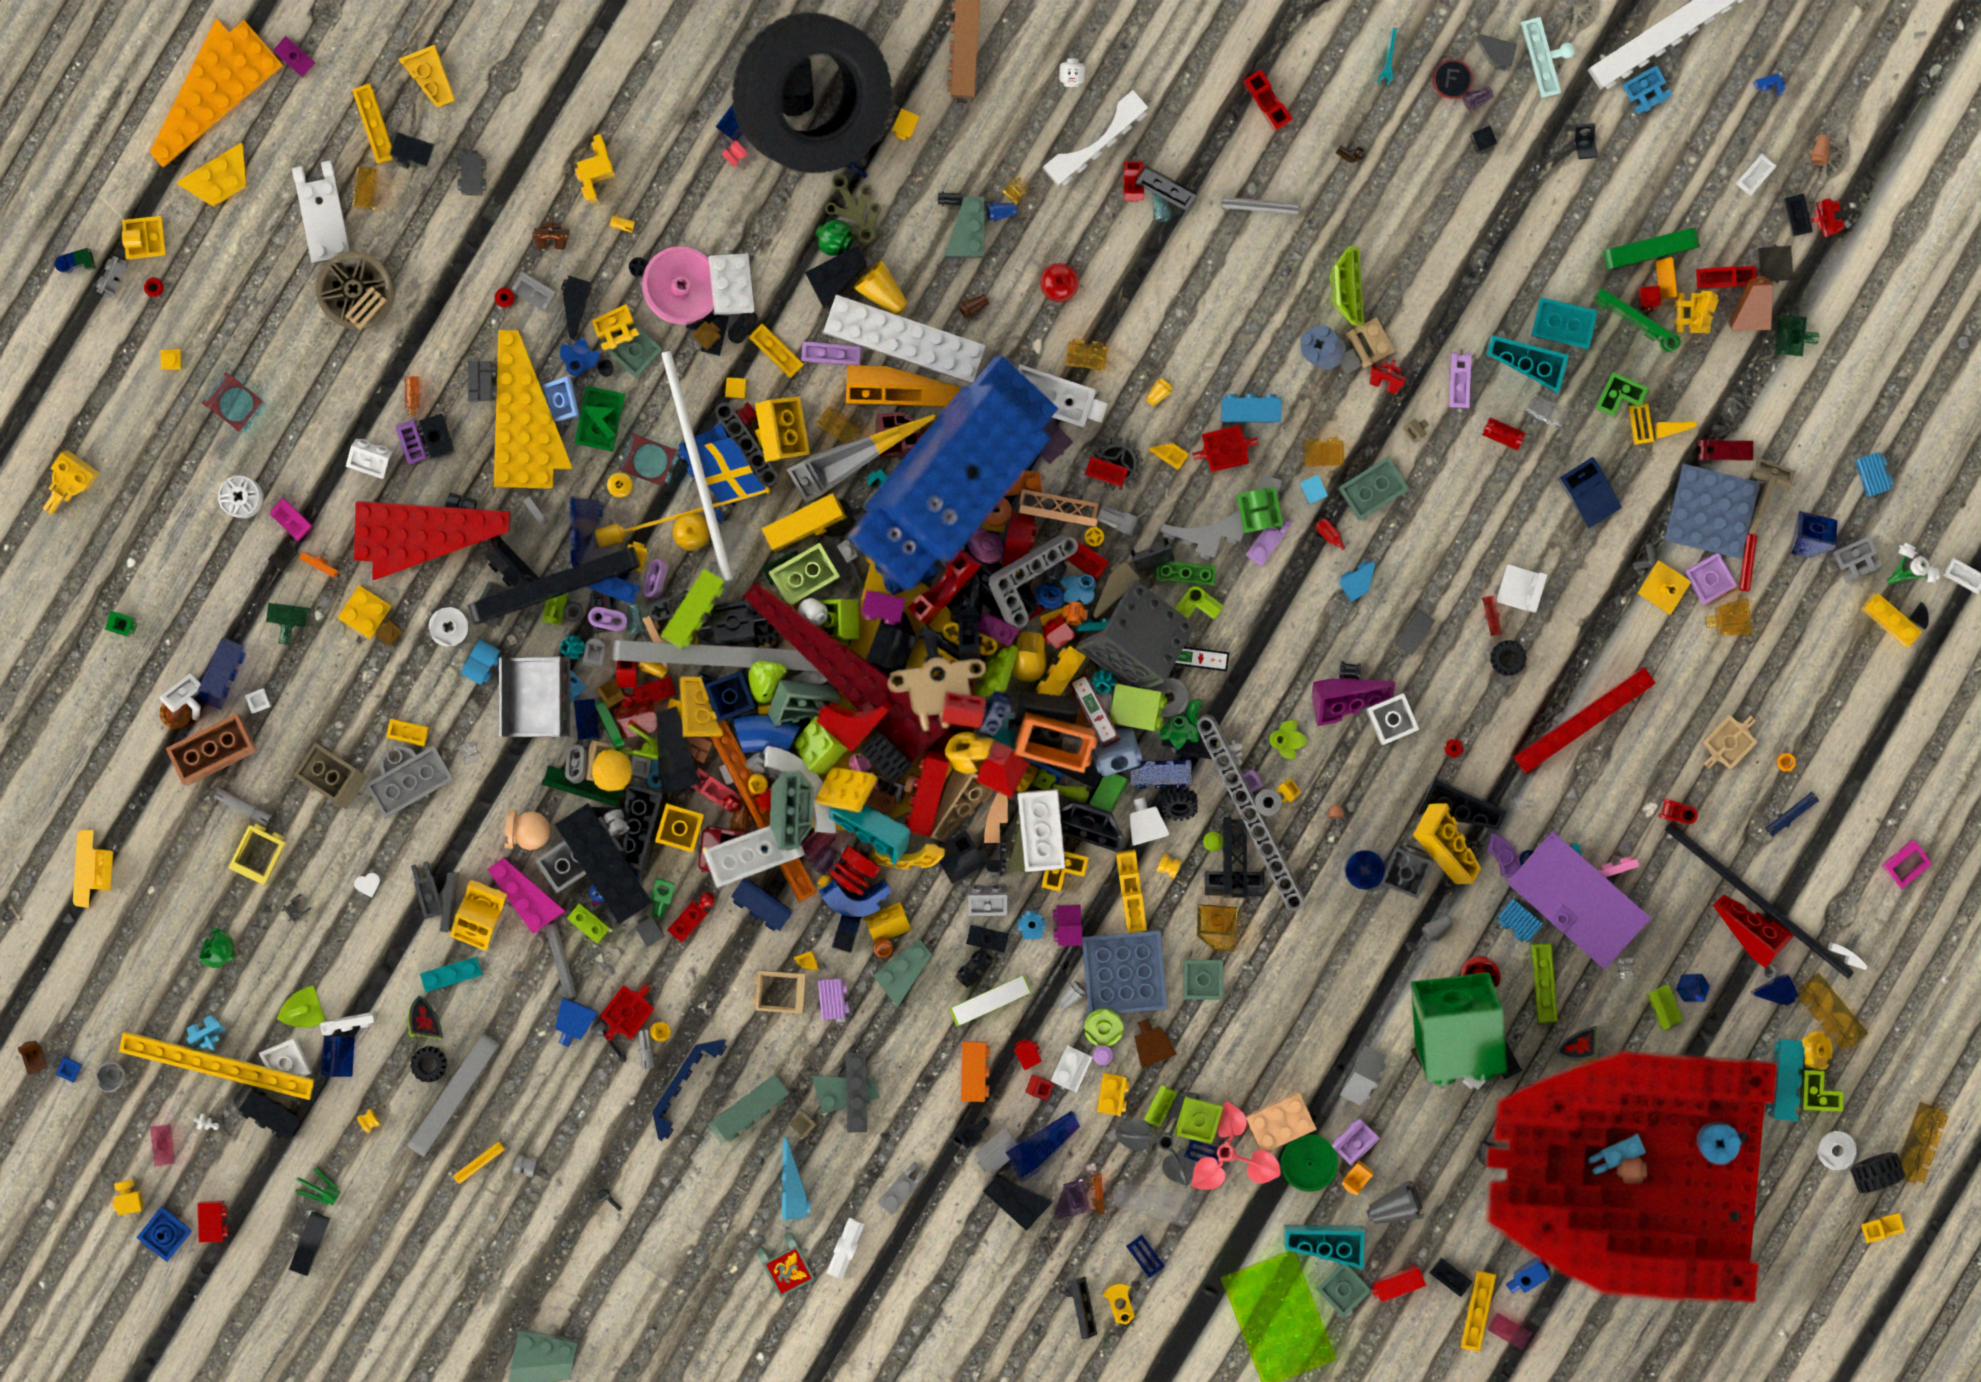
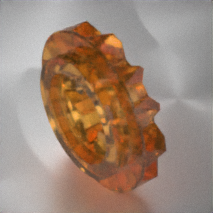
[160,703,192,729]

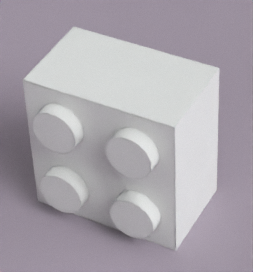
[1366,693,1419,745]

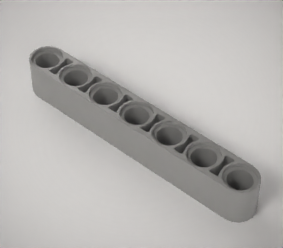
[407,1033,500,1157]

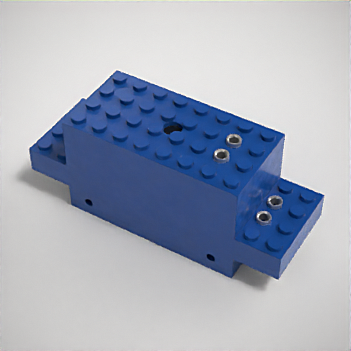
[847,356,1059,589]

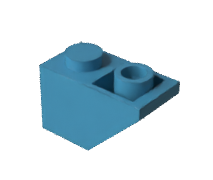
[1338,560,1375,602]

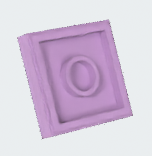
[1683,553,1738,606]

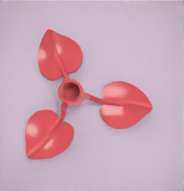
[1191,1101,1281,1190]

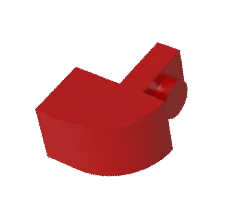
[1123,161,1144,202]

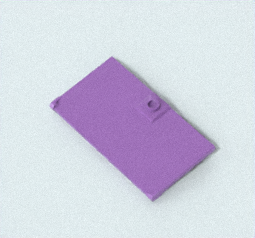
[1507,831,1651,970]

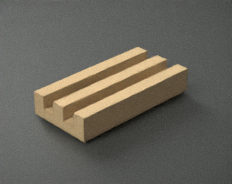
[345,287,387,330]

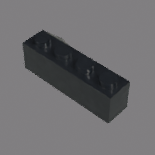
[623,783,669,870]

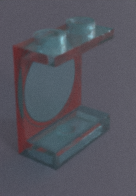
[202,372,266,433]
[618,433,680,487]

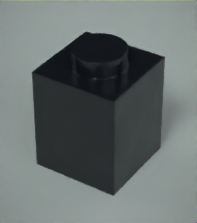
[1470,126,1498,154]

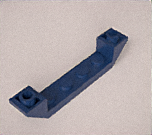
[652,1038,728,1141]

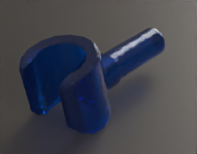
[845,161,868,178]

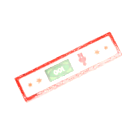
[1069,674,1120,748]

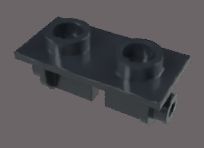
[955,948,993,988]

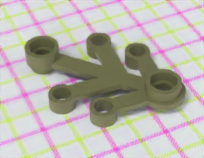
[825,174,881,245]

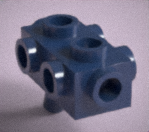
[979,690,1012,735]

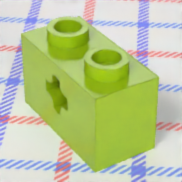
[567,903,611,944]

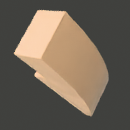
[984,792,1008,843]

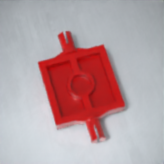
[1192,425,1259,473]
[600,983,655,1041]

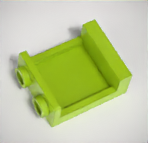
[1109,684,1167,732]

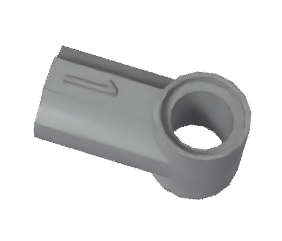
[1097,505,1139,536]

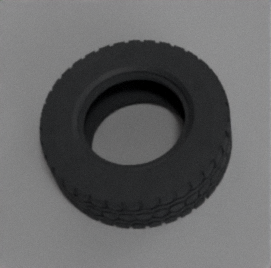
[732,12,892,173]

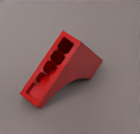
[816,700,892,752]

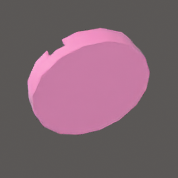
[967,528,1005,564]

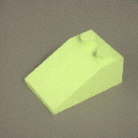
[768,543,840,605]

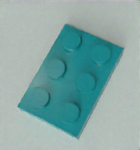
[1531,297,1598,349]

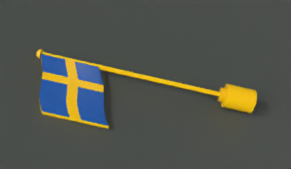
[595,438,770,548]

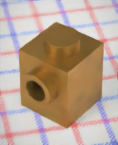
[692,321,721,350]

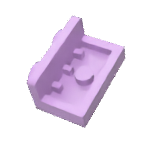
[1332,1119,1380,1166]

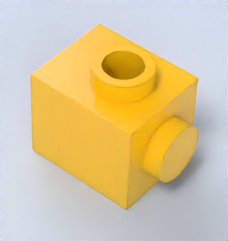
[112,1188,144,1216]

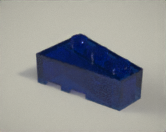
[198,637,246,710]
[1130,760,1192,789]

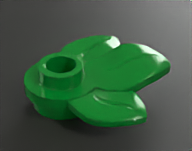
[1160,715,1199,750]

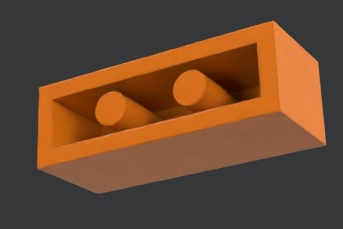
[961,1041,990,1102]

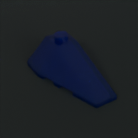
[1005,1110,1080,1183]

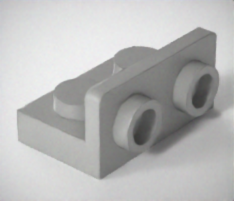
[968,884,1007,916]

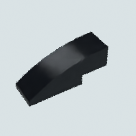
[288,1211,330,1276]

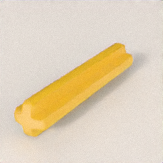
[453,1142,505,1184]

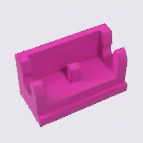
[270,498,314,542]

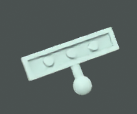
[1521,17,1575,99]

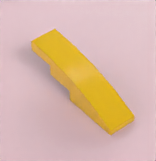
[1116,849,1147,933]

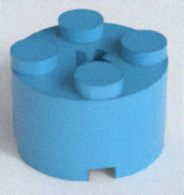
[1697,1121,1741,1164]

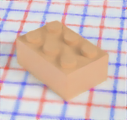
[1246,1092,1316,1151]

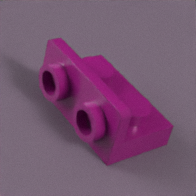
[979,612,1023,646]

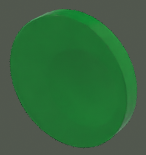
[1280,1134,1338,1192]

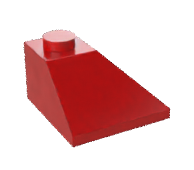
[976,740,1030,798]

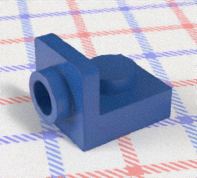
[1753,74,1786,96]

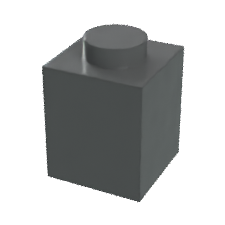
[635,915,665,947]

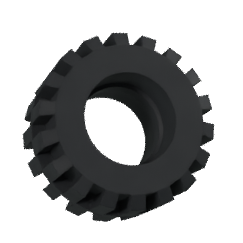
[860,732,912,783]
[1850,1152,1906,1193]

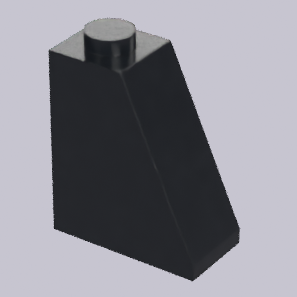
[832,915,862,953]

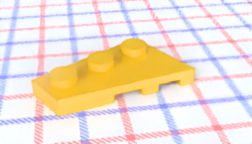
[398,45,456,108]
[680,677,723,737]

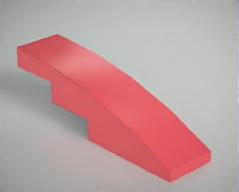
[691,767,742,813]

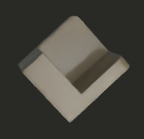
[789,1110,817,1139]

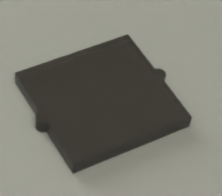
[1758,245,1794,283]

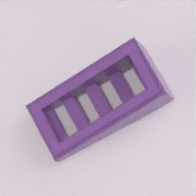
[396,419,427,465]

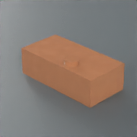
[166,713,258,786]

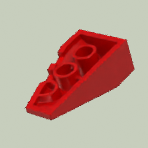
[1713,895,1794,969]

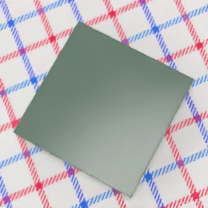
[607,324,663,378]
[1183,960,1223,1000]
[1316,1264,1372,1318]

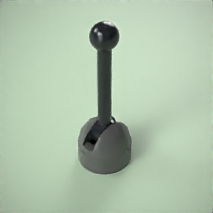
[591,1019,627,1063]

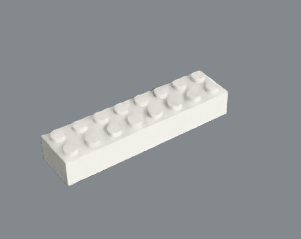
[823,295,986,384]

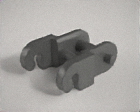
[281,893,311,922]

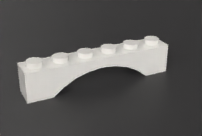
[1043,90,1148,187]

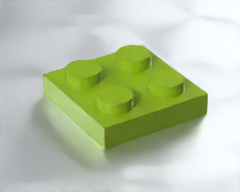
[1174,1096,1223,1144]

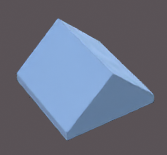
[542,376,580,423]

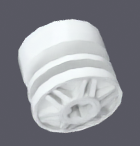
[218,476,264,518]

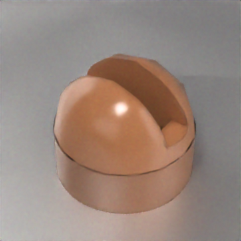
[1328,804,1344,819]

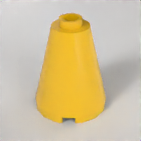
[854,261,907,315]

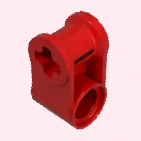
[1658,798,1698,824]

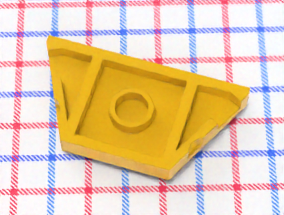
[176,143,247,207]

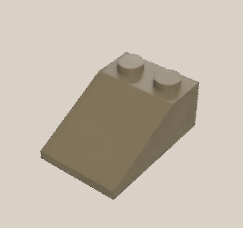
[1092,561,1140,619]
[293,743,368,809]

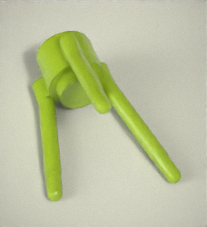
[610,724,658,760]

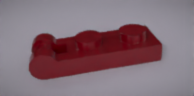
[1698,440,1754,461]

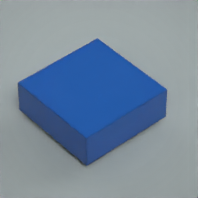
[55,1056,83,1083]

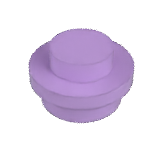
[1093,1045,1113,1065]

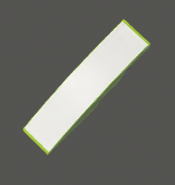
[949,975,1032,1026]

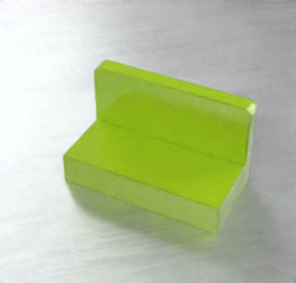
[1647,985,1683,1031]

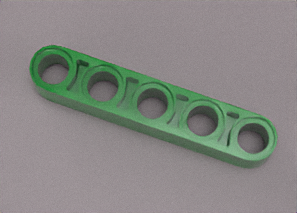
[1602,228,1700,270]

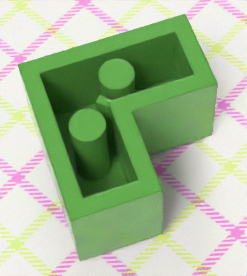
[1596,372,1650,418]

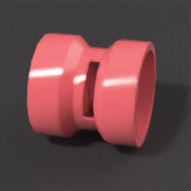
[721,140,748,167]

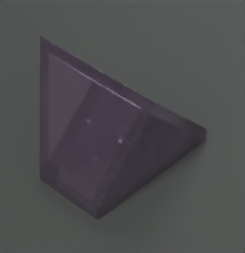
[1052,1179,1091,1219]

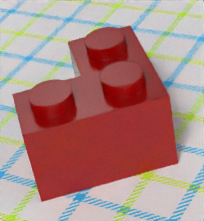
[1001,511,1037,567]

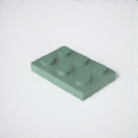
[1338,456,1409,521]

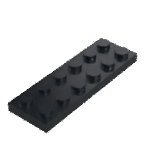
[554,803,653,924]

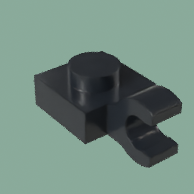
[955,1116,990,1149]

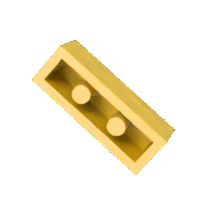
[1861,593,1922,647]

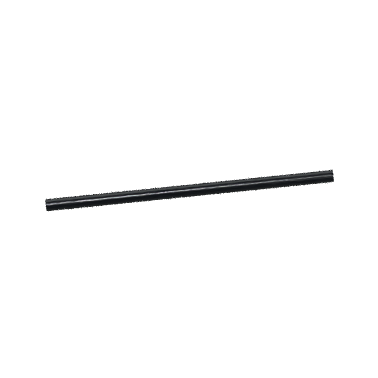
[1665,822,1854,979]

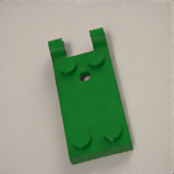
[1593,288,1681,353]

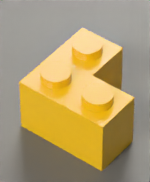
[1041,851,1089,892]

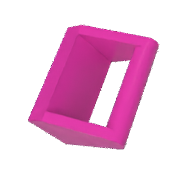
[1881,840,1932,889]

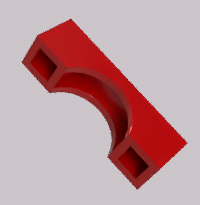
[908,550,981,624]

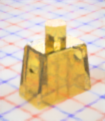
[1705,598,1753,636]

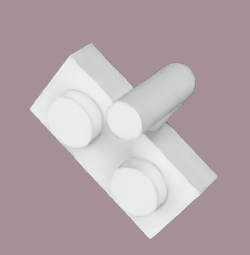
[160,674,203,720]

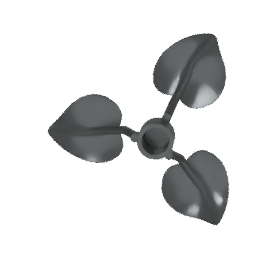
[1115,1092,1200,1186]

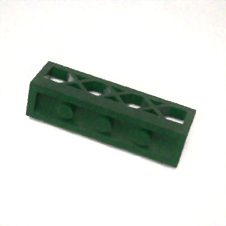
[541,766,624,807]

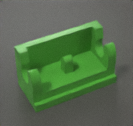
[1089,773,1129,812]

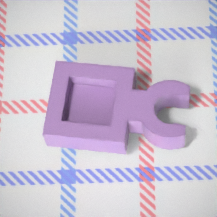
[1226,768,1264,798]

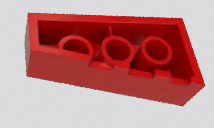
[904,747,950,837]

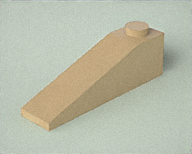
[930,770,994,842]

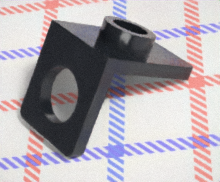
[1574,123,1598,160]

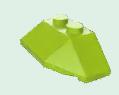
[1330,246,1364,326]

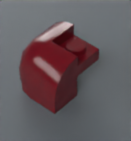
[875,412,921,460]

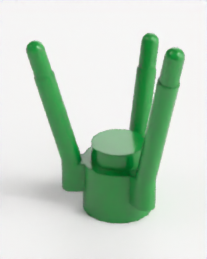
[295,1167,341,1206]

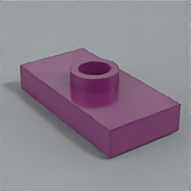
[272,36,316,78]

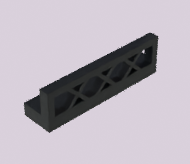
[1223,817,1247,898]

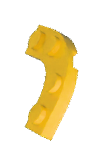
[869,844,945,869]

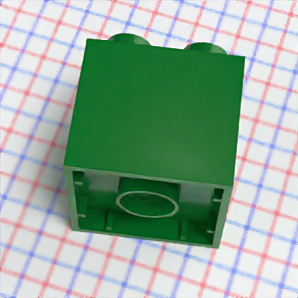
[1411,972,1506,1086]

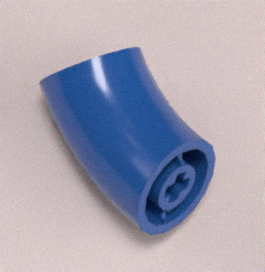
[733,714,801,754]

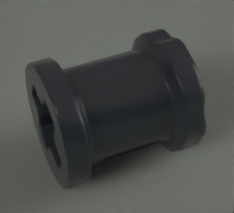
[1339,661,1361,680]

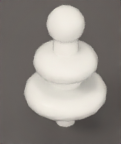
[1229,740,1243,766]
[193,1114,220,1130]

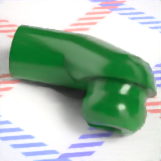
[1185,699,1203,727]

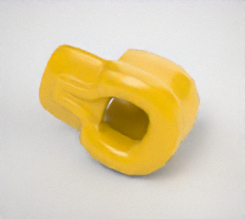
[1012,632,1047,682]
[945,732,994,774]

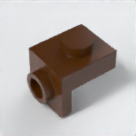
[17,1041,48,1075]

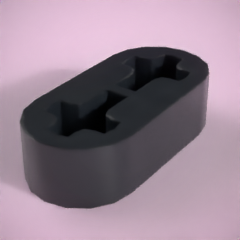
[728,312,758,344]

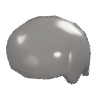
[95,1061,126,1092]

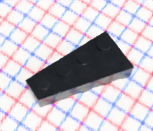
[1417,776,1507,830]

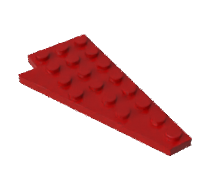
[354,501,511,580]

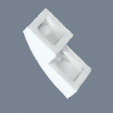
[1827,942,1867,970]

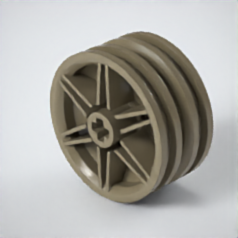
[316,251,395,330]

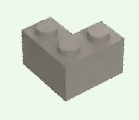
[1340,1045,1386,1106]

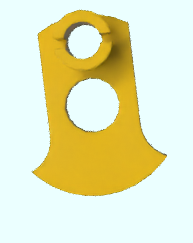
[1102,1284,1135,1324]

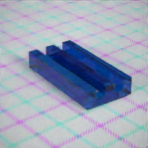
[1183,1139,1224,1168]
[1126,1234,1165,1278]

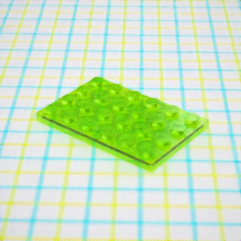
[1220,1250,1337,1382]

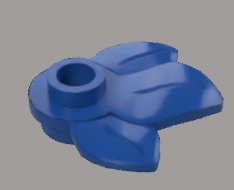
[560,338,600,376]

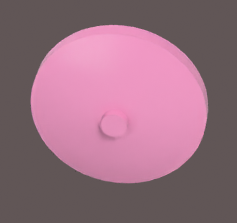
[642,246,714,325]

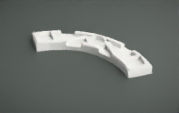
[764,746,836,834]

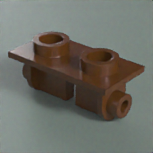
[864,787,896,815]

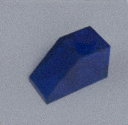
[1750,974,1799,1006]

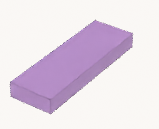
[801,341,862,365]

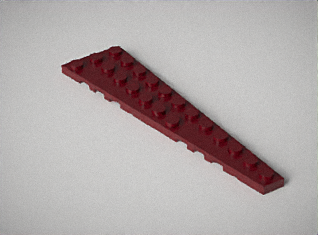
[743,581,952,763]

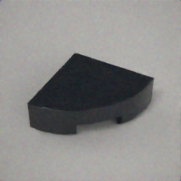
[1909,602,1929,630]

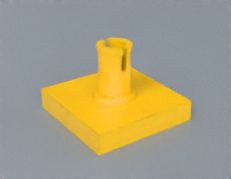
[1637,561,1691,615]

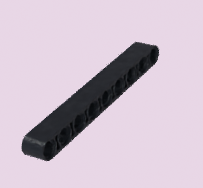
[467,547,641,625]

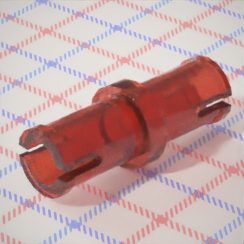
[1482,595,1503,636]

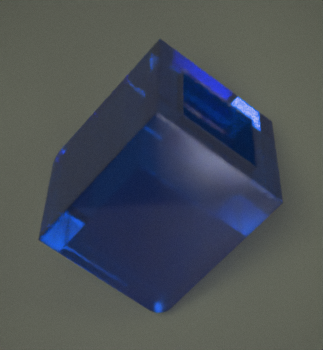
[1676,974,1710,1002]

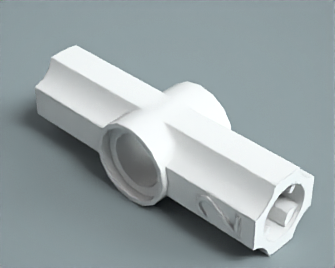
[827,1217,865,1279]

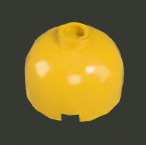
[672,513,711,551]

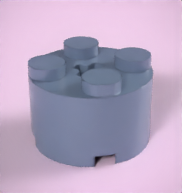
[1300,325,1346,370]

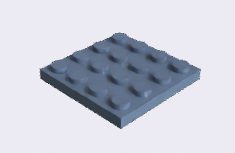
[1664,464,1760,559]
[1082,930,1167,1016]

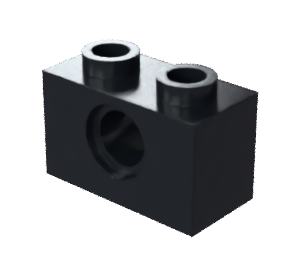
[417,413,455,459]

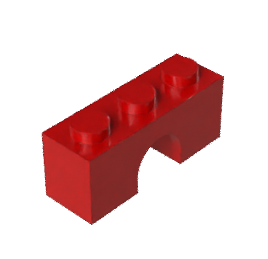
[1243,69,1293,132]

